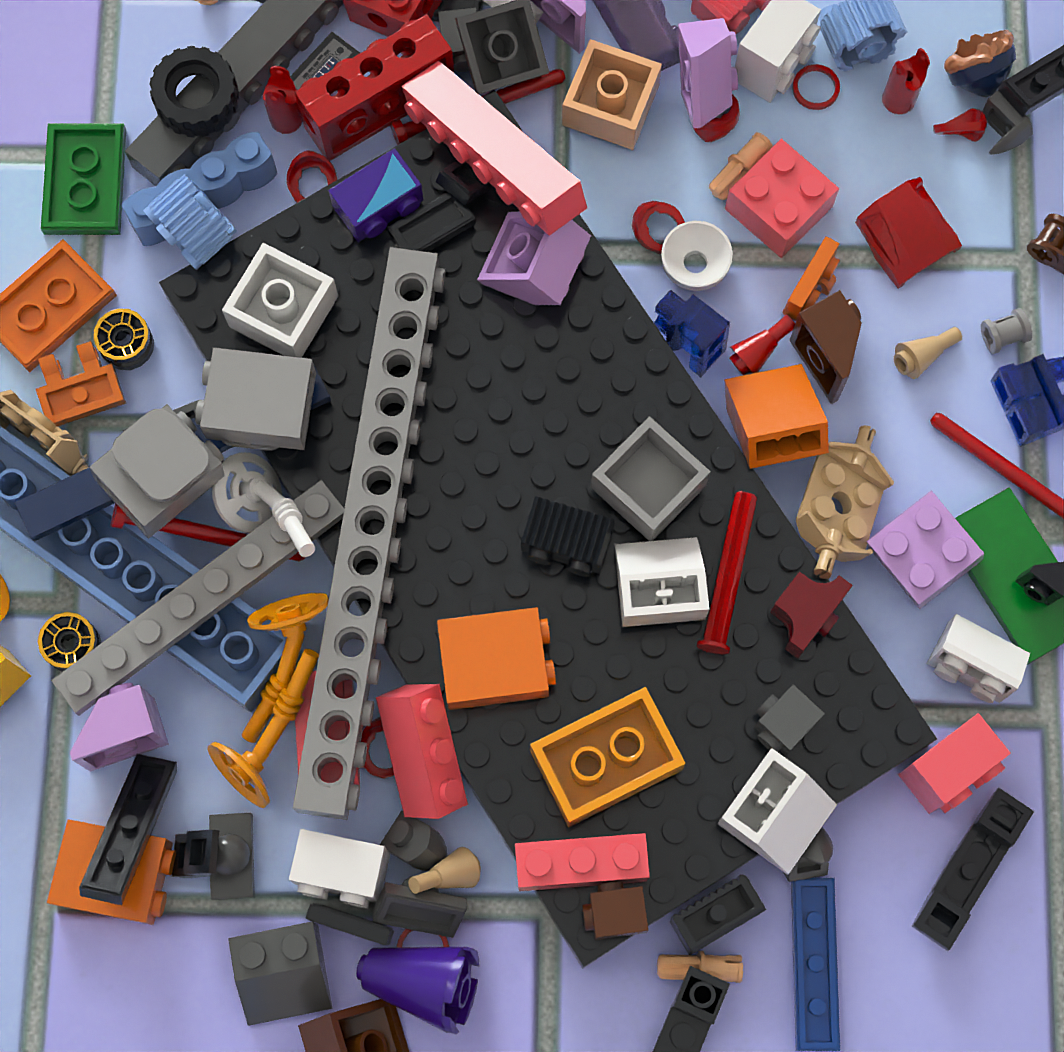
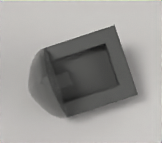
[982,91,1033,155]
[380,810,448,871]
[782,827,833,882]

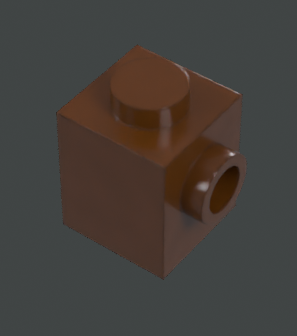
[582,881,649,940]

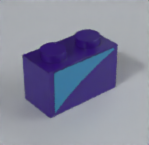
[328,148,424,242]

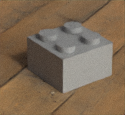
[591,416,711,541]

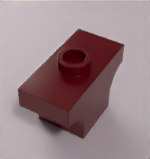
[770,571,853,658]

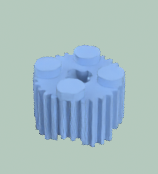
[819,0,908,72]
[143,174,237,269]

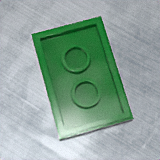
[41,123,126,235]

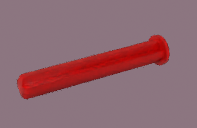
[697,491,757,655]

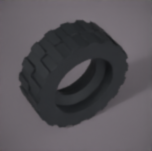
[149,46,239,138]

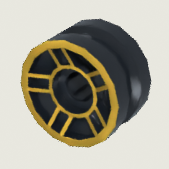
[94,309,154,370]
[38,612,101,672]

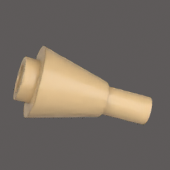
[894,327,962,379]
[408,847,481,894]

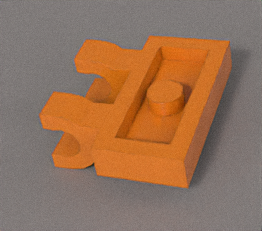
[782,236,840,321]
[36,341,126,427]

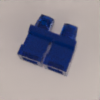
[654,290,730,378]
[990,354,1064,447]

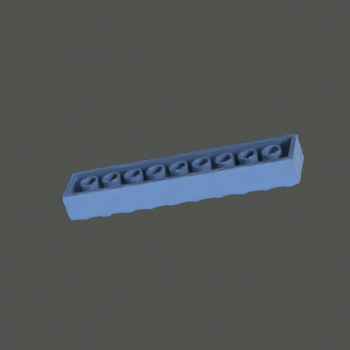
[0,426,287,713]

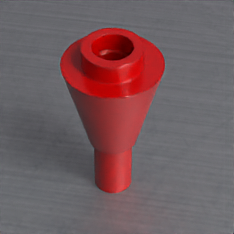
[729,314,795,375]

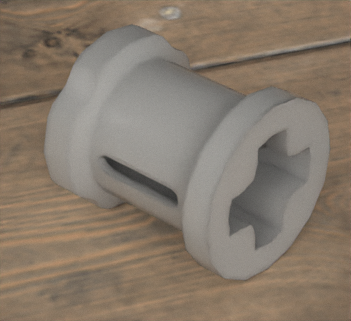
[980,308,1032,354]

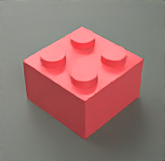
[725,138,839,258]
[898,713,1011,814]

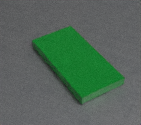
[955,487,1064,665]

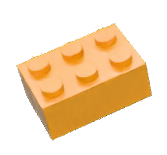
[530,687,686,828]

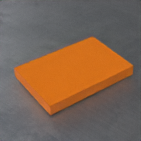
[0,239,117,373]

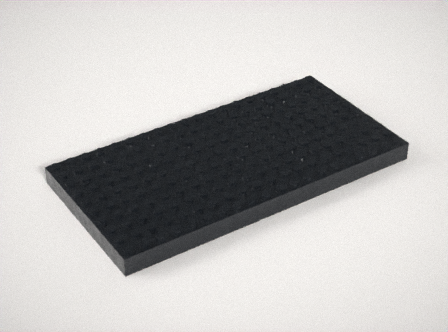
[159,90,937,969]

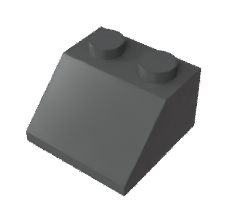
[455,0,549,94]
[228,921,332,1026]

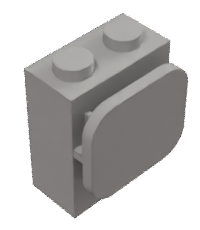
[195,348,316,450]
[89,404,225,539]

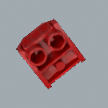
[855,177,962,289]

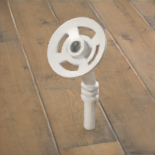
[212,452,315,557]

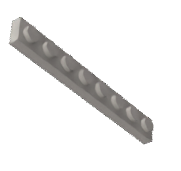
[51,480,344,716]

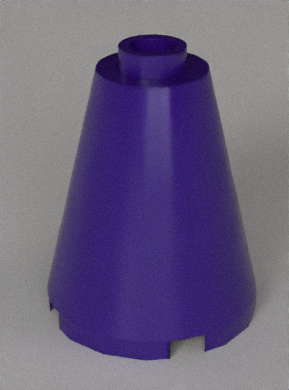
[356,947,479,1035]

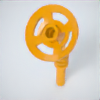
[241,593,329,743]
[207,649,319,808]

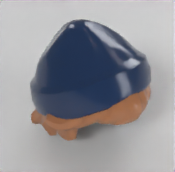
[944,30,1016,97]

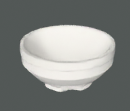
[661,221,733,291]

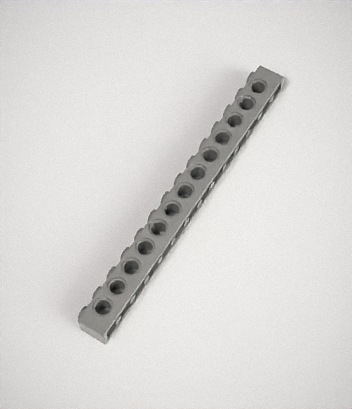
[293,247,445,820]

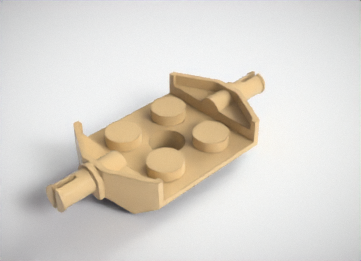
[0,390,89,476]
[796,425,894,579]

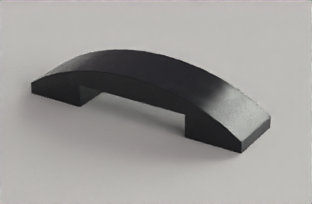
[912,788,1034,951]

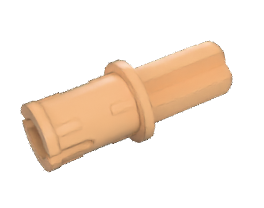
[709,132,773,200]
[657,951,743,983]

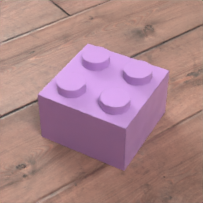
[867,490,984,610]

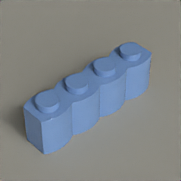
[122,132,277,246]

